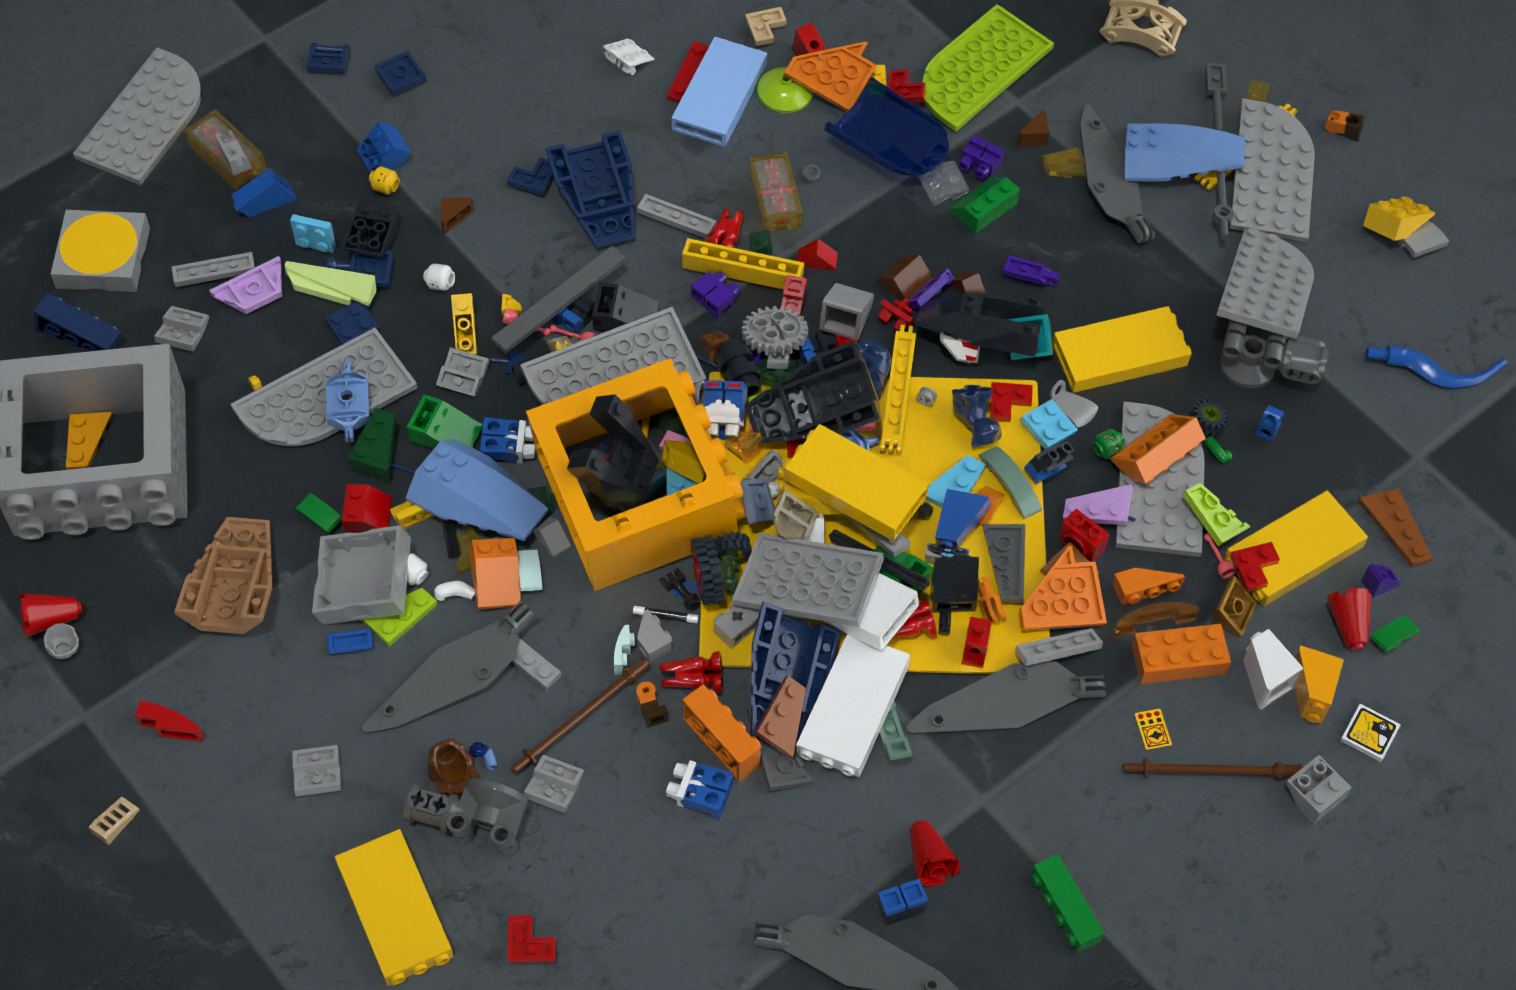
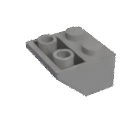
[1286,755,1352,824]

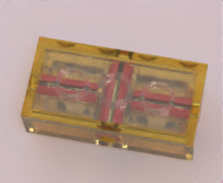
[184,109,266,189]
[749,152,803,233]

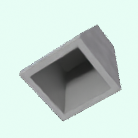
[819,283,874,341]

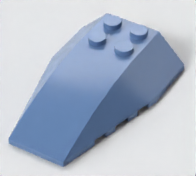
[1125,123,1245,181]
[406,439,549,541]

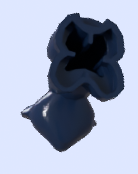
[857,338,892,400]
[952,385,1002,448]

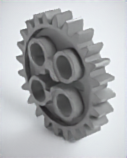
[742,306,808,356]

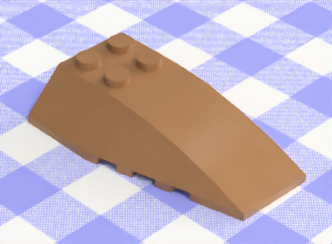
[174,517,272,634]

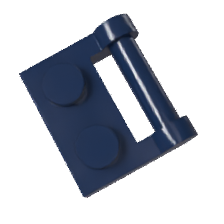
[306,43,350,74]

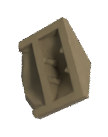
[772,490,819,539]

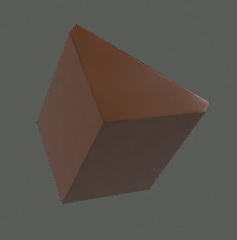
[877,255,933,301]

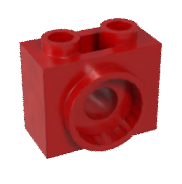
[1058,508,1109,562]

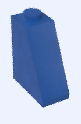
[231,168,297,217]
[935,489,991,548]

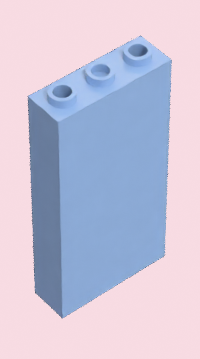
[672,37,767,147]

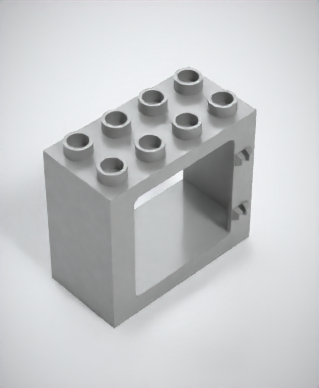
[0,344,187,540]

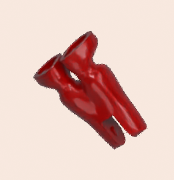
[703,208,744,248]
[892,599,937,639]
[660,651,723,693]

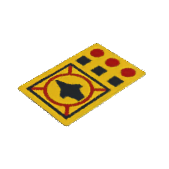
[1135,709,1172,750]

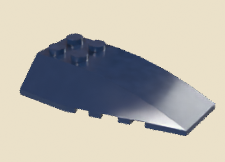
[545,130,635,249]
[751,601,841,741]

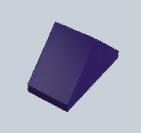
[1361,563,1401,598]

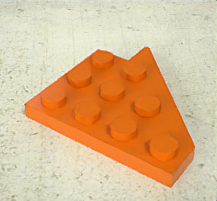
[783,41,877,113]
[1018,546,1107,631]

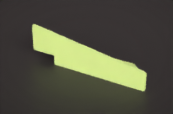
[285,261,376,306]

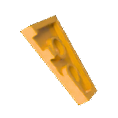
[66,412,114,470]

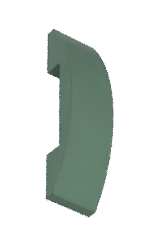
[979,446,1042,519]
[879,701,912,760]

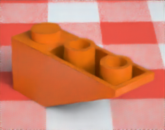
[1112,568,1185,606]

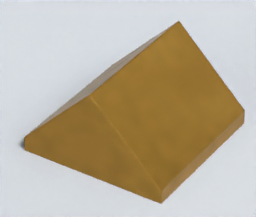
[1210,576,1258,637]

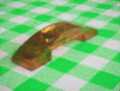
[1113,602,1200,638]

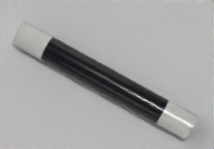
[633,606,699,624]

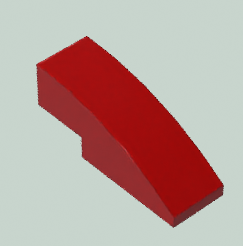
[135,701,204,742]

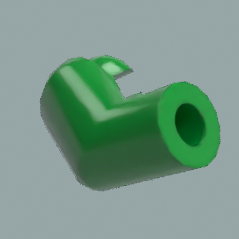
[1205,437,1232,463]

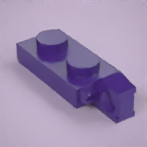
[1002,255,1060,287]
[909,268,955,309]

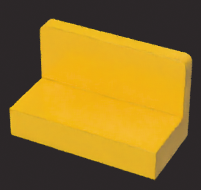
[390,501,434,529]

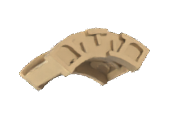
[1099,0,1187,57]

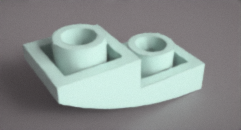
[517,550,542,591]
[614,625,635,675]

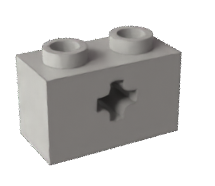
[714,604,760,649]

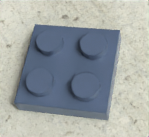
[740,479,775,524]

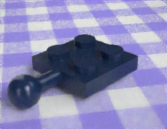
[323,250,394,288]

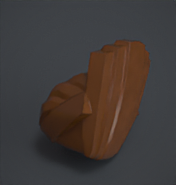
[428,738,480,797]

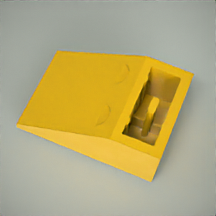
[1363,197,1435,241]

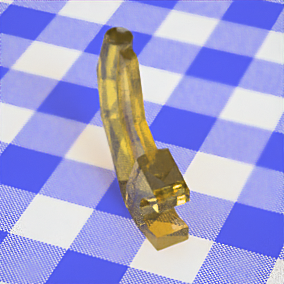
[456,525,480,573]

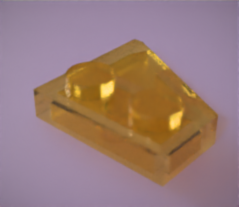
[1041,147,1087,180]

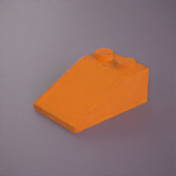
[468,538,521,609]

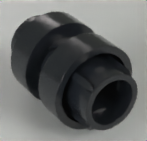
[715,339,763,398]

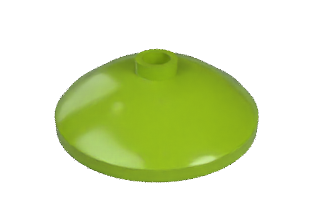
[757,67,814,113]

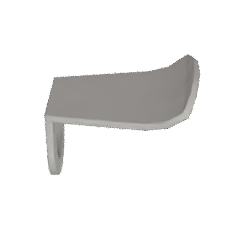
[1050,380,1098,428]

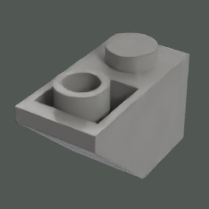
[637,609,673,664]

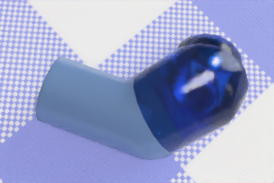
[469,742,498,770]

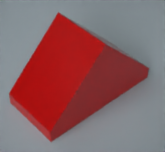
[797,239,837,271]

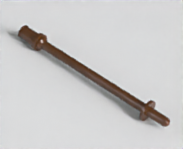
[511,657,651,773]
[1122,758,1302,780]

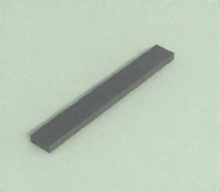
[491,246,626,354]

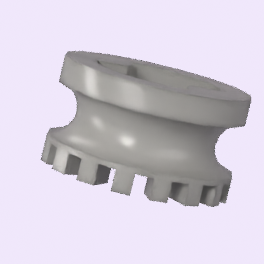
[916,386,937,406]

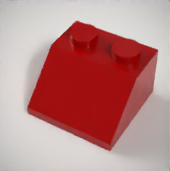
[342,484,392,533]

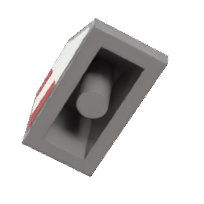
[940,330,980,364]

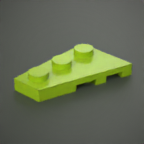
[1182,483,1250,546]
[360,588,438,647]

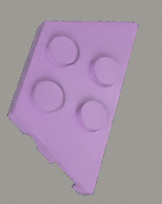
[209,256,282,314]

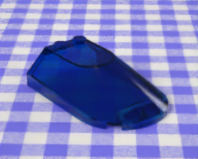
[825,77,949,176]

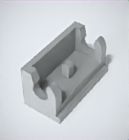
[215,130,252,176]

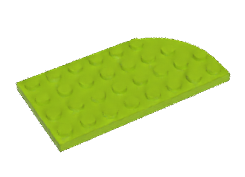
[922,4,1054,132]

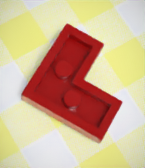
[886,69,926,104]
[990,382,1033,422]
[1230,542,1280,592]
[507,915,556,964]

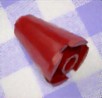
[1327,588,1372,651]
[19,593,82,637]
[909,820,960,886]

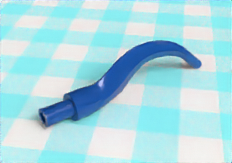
[1365,345,1508,388]

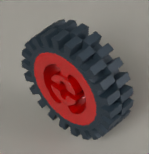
[690,535,724,606]

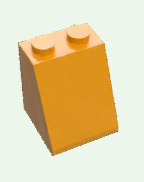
[1294,645,1344,724]

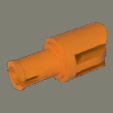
[978,577,1007,625]

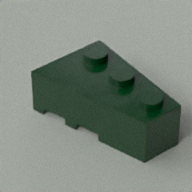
[348,408,397,484]

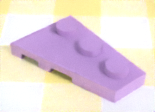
[1063,484,1133,525]

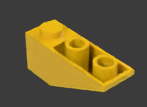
[451,293,477,354]
[661,440,706,484]

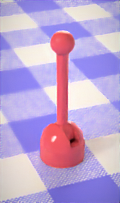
[502,308,551,336]
[549,325,597,340]
[1204,533,1236,579]

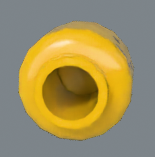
[369,166,400,195]

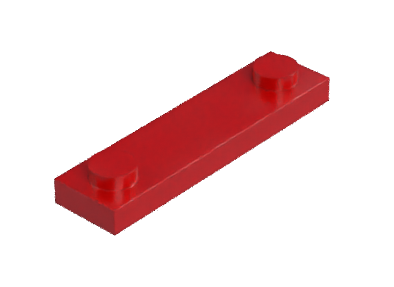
[667,41,709,103]

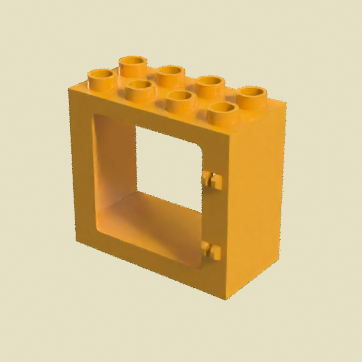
[526,358,745,591]

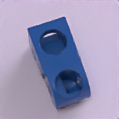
[1254,405,1284,442]

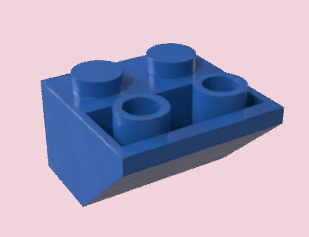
[356,122,411,173]

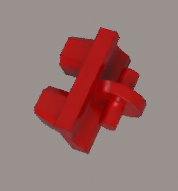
[877,299,916,332]

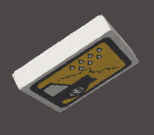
[1340,704,1401,762]

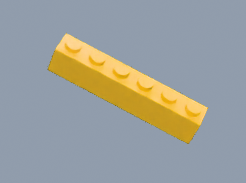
[682,238,804,290]

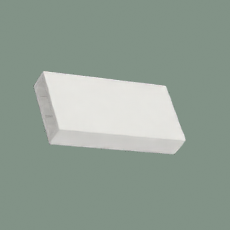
[810,540,919,651]
[796,634,910,778]

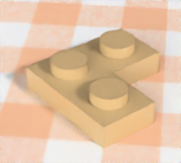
[745,7,786,46]

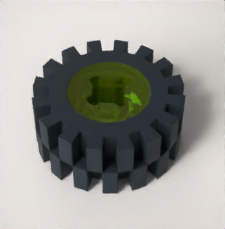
[1189,399,1229,437]
[713,532,752,566]

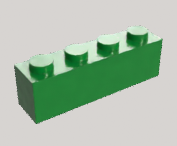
[1031,854,1105,953]

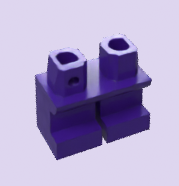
[959,135,1005,180]
[691,271,740,319]

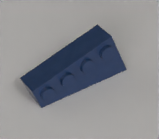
[34,293,120,352]

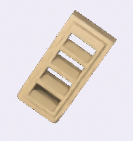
[88,797,140,845]

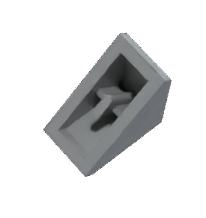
[532,516,571,558]

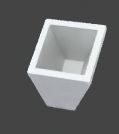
[1243,629,1303,710]

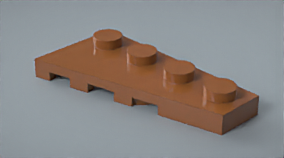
[1358,488,1433,568]

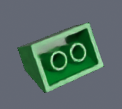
[949,177,1020,234]

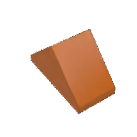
[977,486,1005,527]

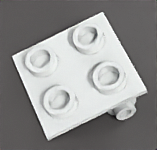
[603,39,655,75]

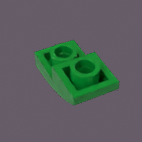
[296,493,343,534]
[1370,615,1420,652]

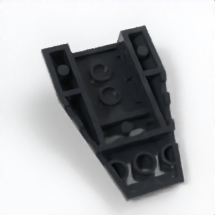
[745,340,881,444]

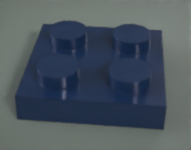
[374,51,427,95]
[324,301,381,345]

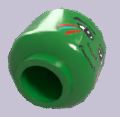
[1092,429,1125,460]

